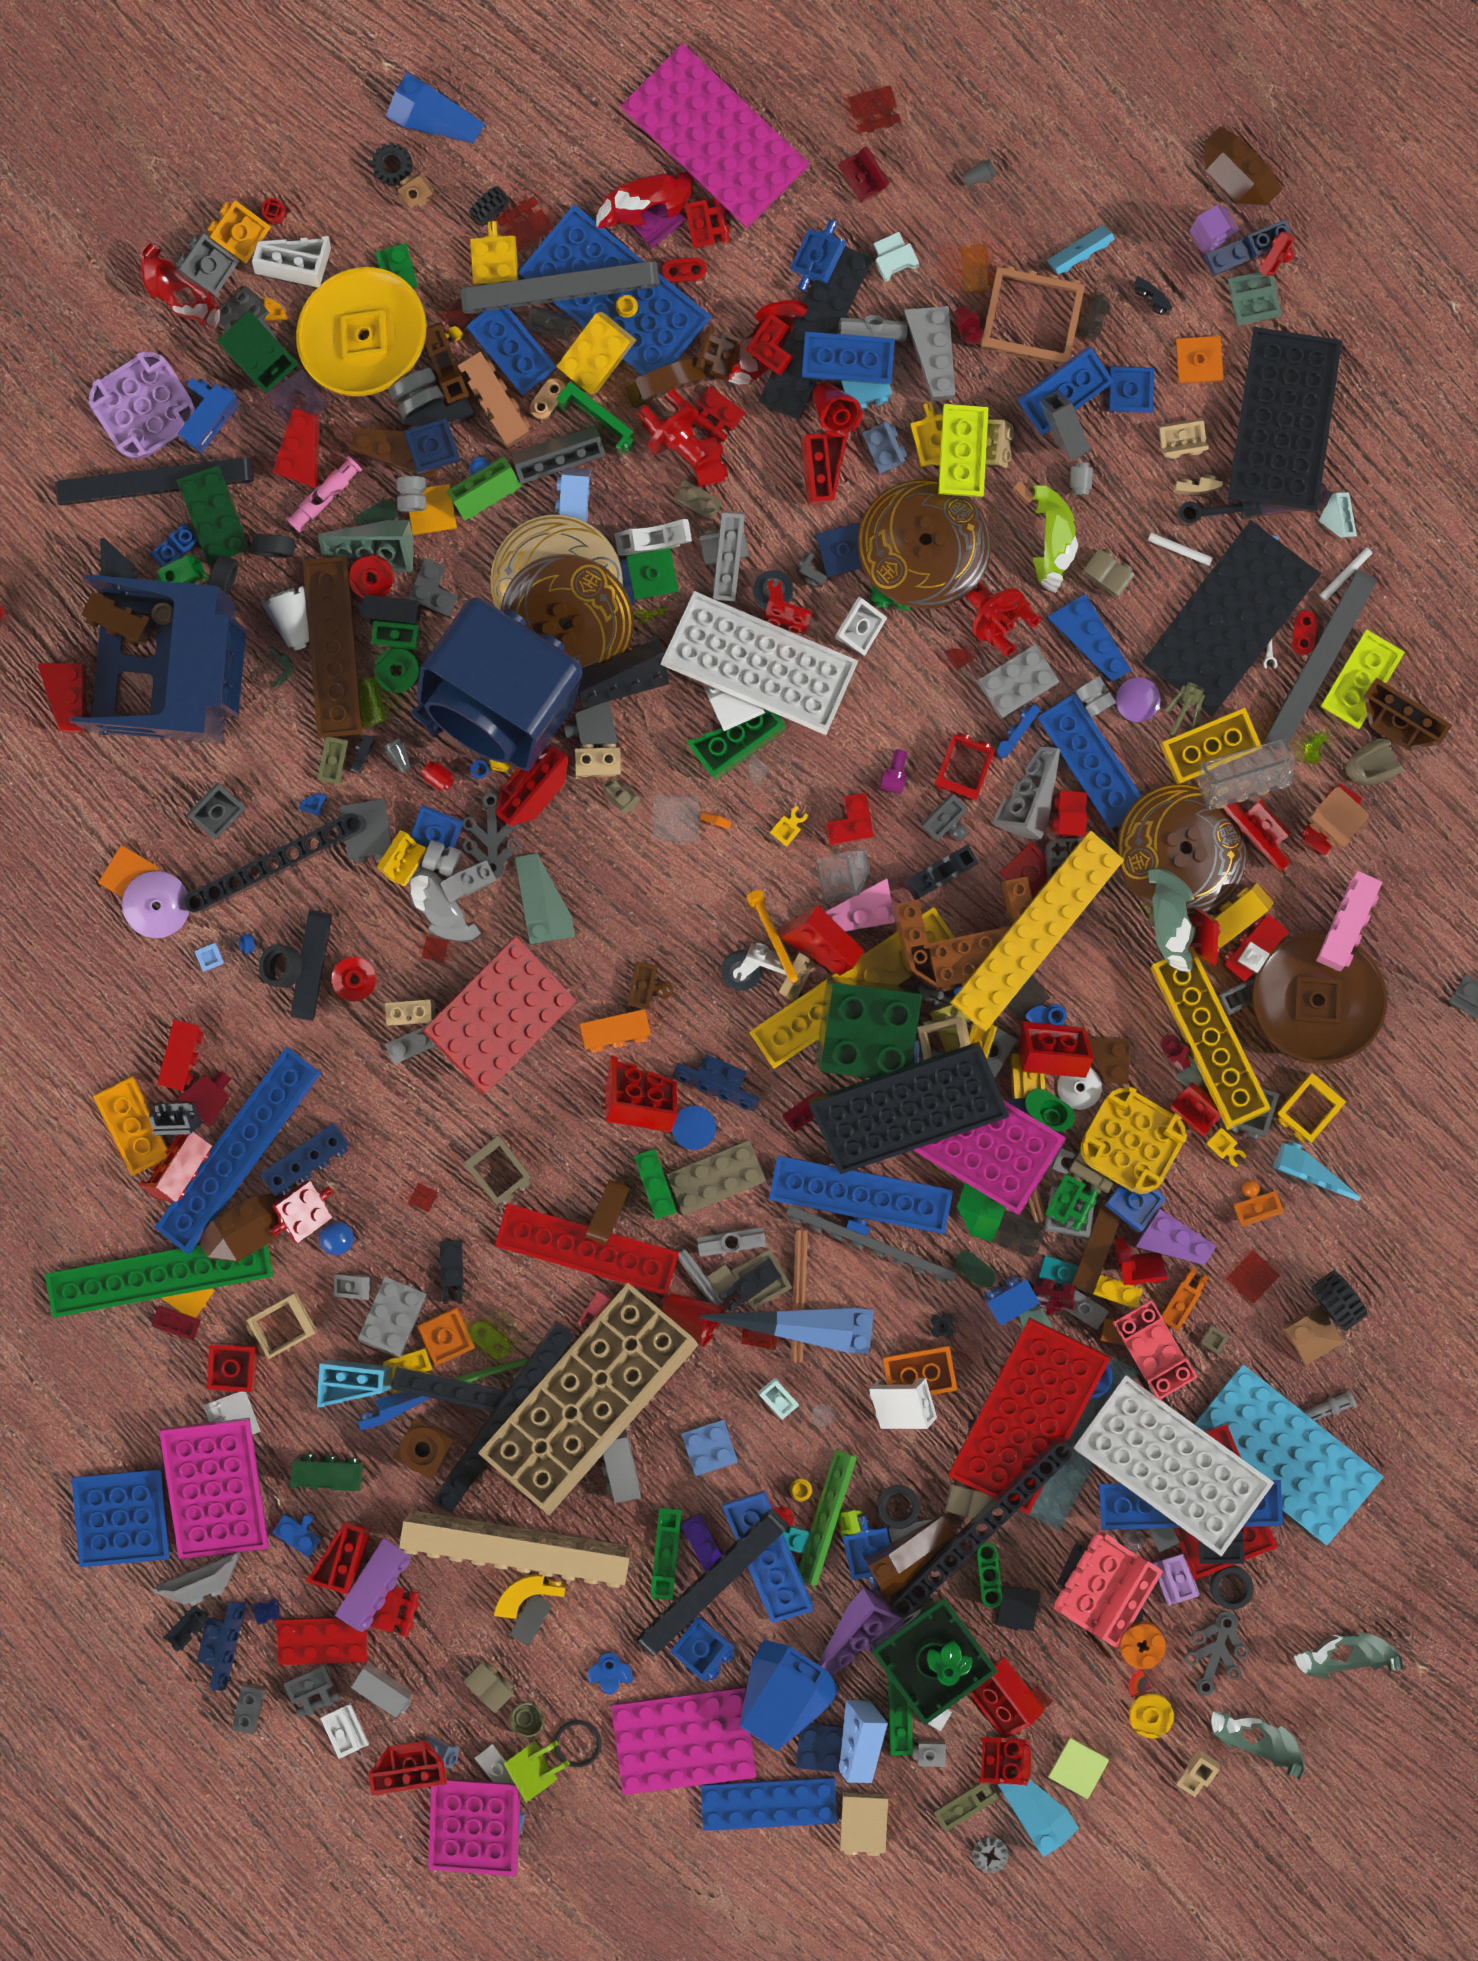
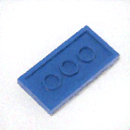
[466,308,557,396]
[802,332,895,385]
[1016,345,1114,435]

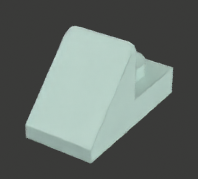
[758,1378,799,1420]

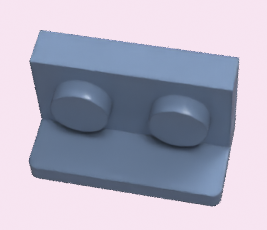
[862,420,907,474]

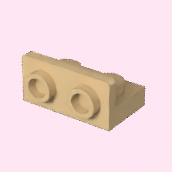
[985,419,1014,468]

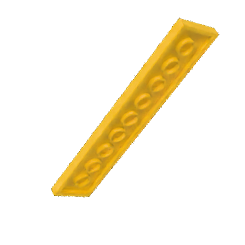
[950,831,1124,1032]
[749,907,955,1069]

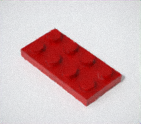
[276,1617,368,1665]

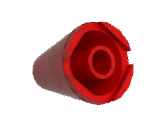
[813,382,863,437]
[660,1292,725,1347]

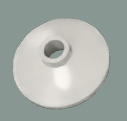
[1057,1068,1102,1110]

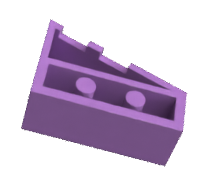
[1190,205,1241,254]
[1133,1209,1217,1265]

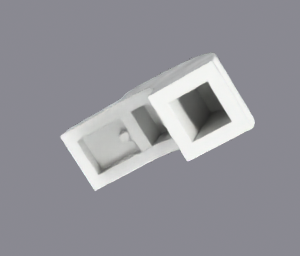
[614,519,692,555]

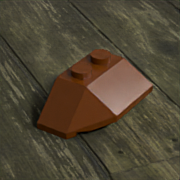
[1204,126,1283,206]
[1364,678,1452,751]
[199,1193,279,1262]

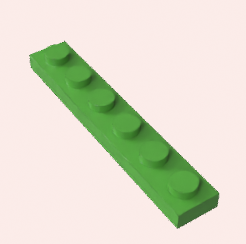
[798,1450,857,1586]

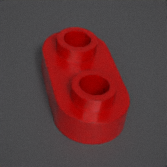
[662,257,707,283]
[1291,611,1317,656]

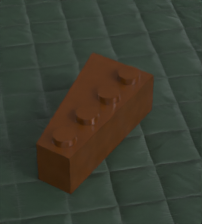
[349,428,441,481]

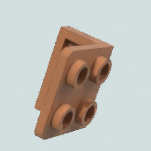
[1307,787,1369,849]

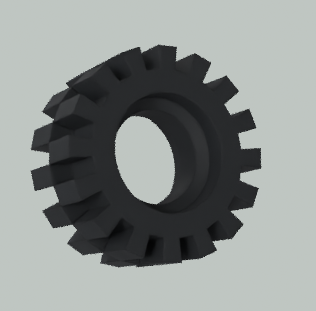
[371,142,413,186]
[469,186,511,227]

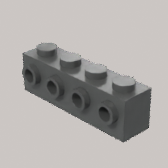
[511,425,606,484]

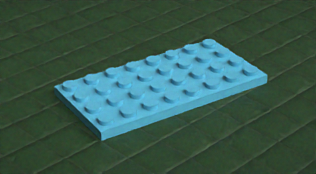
[1193,1363,1384,1545]

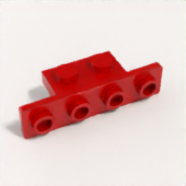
[1222,796,1291,872]

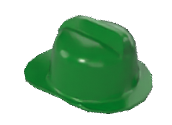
[1025,1089,1075,1132]

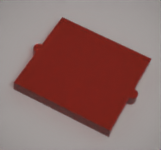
[1226,1250,1280,1304]

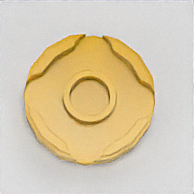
[1129,1693,1174,1738]

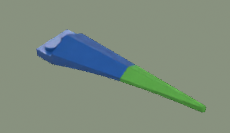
[357,1358,528,1430]

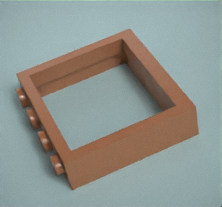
[980,265,1085,366]

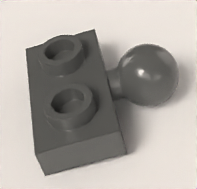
[920,793,968,841]

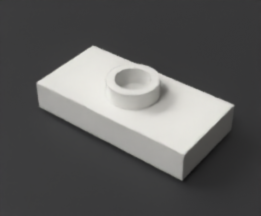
[475,1743,515,1784]

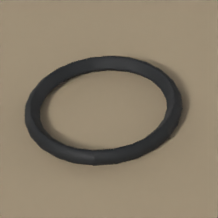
[554,1720,601,1767]

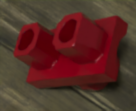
[954,305,983,345]
[1160,1034,1193,1071]
[1033,1278,1076,1317]

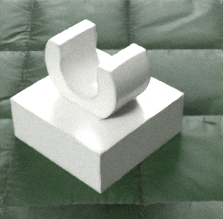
[1238,942,1269,973]

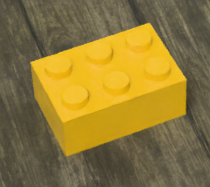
[556,312,636,395]

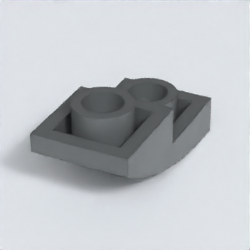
[510,1595,553,1647]

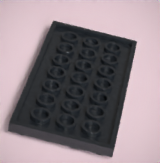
[1228,327,1342,513]
[1141,520,1322,716]
[809,1041,1009,1174]

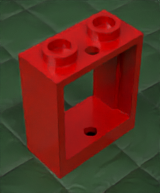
[934,732,995,801]

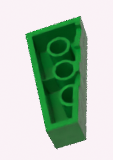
[687,709,787,781]

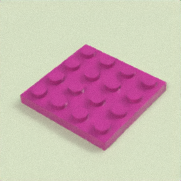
[428,1779,520,1876]

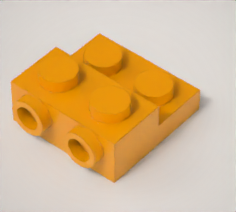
[207,200,271,264]

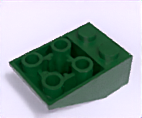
[216,310,298,394]

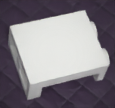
[869,1378,937,1429]

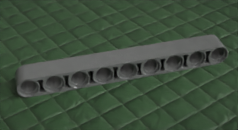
[460,262,660,314]
[1263,569,1378,753]

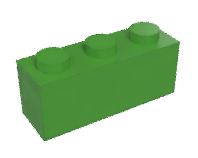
[447,456,522,521]

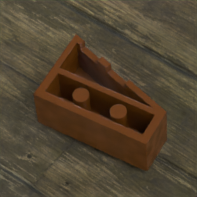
[81,591,156,647]

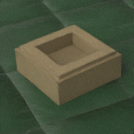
[707,1264,737,1295]
[1199,1324,1230,1355]

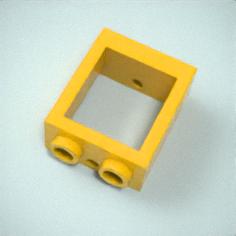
[1274,1073,1346,1143]

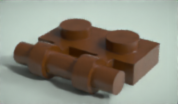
[695,327,742,381]

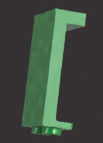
[556,382,635,456]

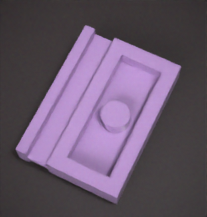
[1153,1553,1200,1606]

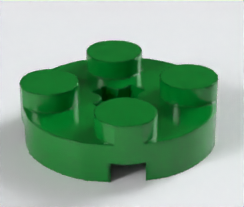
[375,648,420,694]

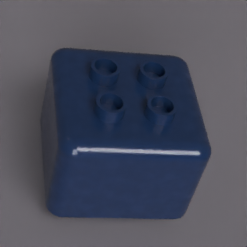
[417,597,583,771]

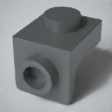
[798,552,827,588]

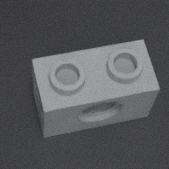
[440,860,496,903]

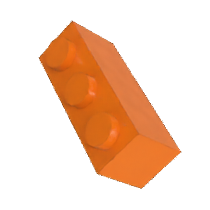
[580,1009,651,1053]

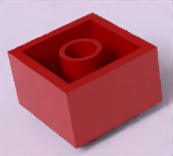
[207,1342,258,1392]

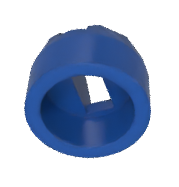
[470,760,489,779]

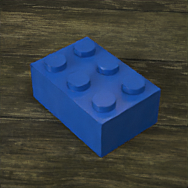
[983,1275,1040,1325]

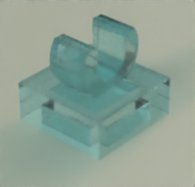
[1175,1061,1203,1086]

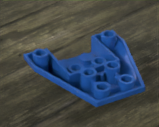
[739,1640,839,1751]

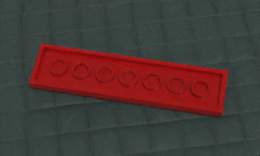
[495,1203,679,1295]

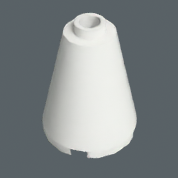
[260,586,309,650]

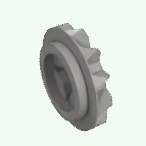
[972,1837,1008,1874]

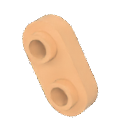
[530,378,565,420]

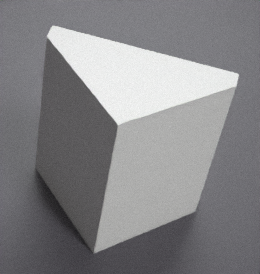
[835,597,887,656]

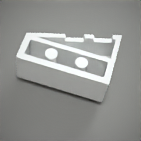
[252,236,331,288]

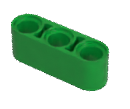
[976,1540,1002,1608]

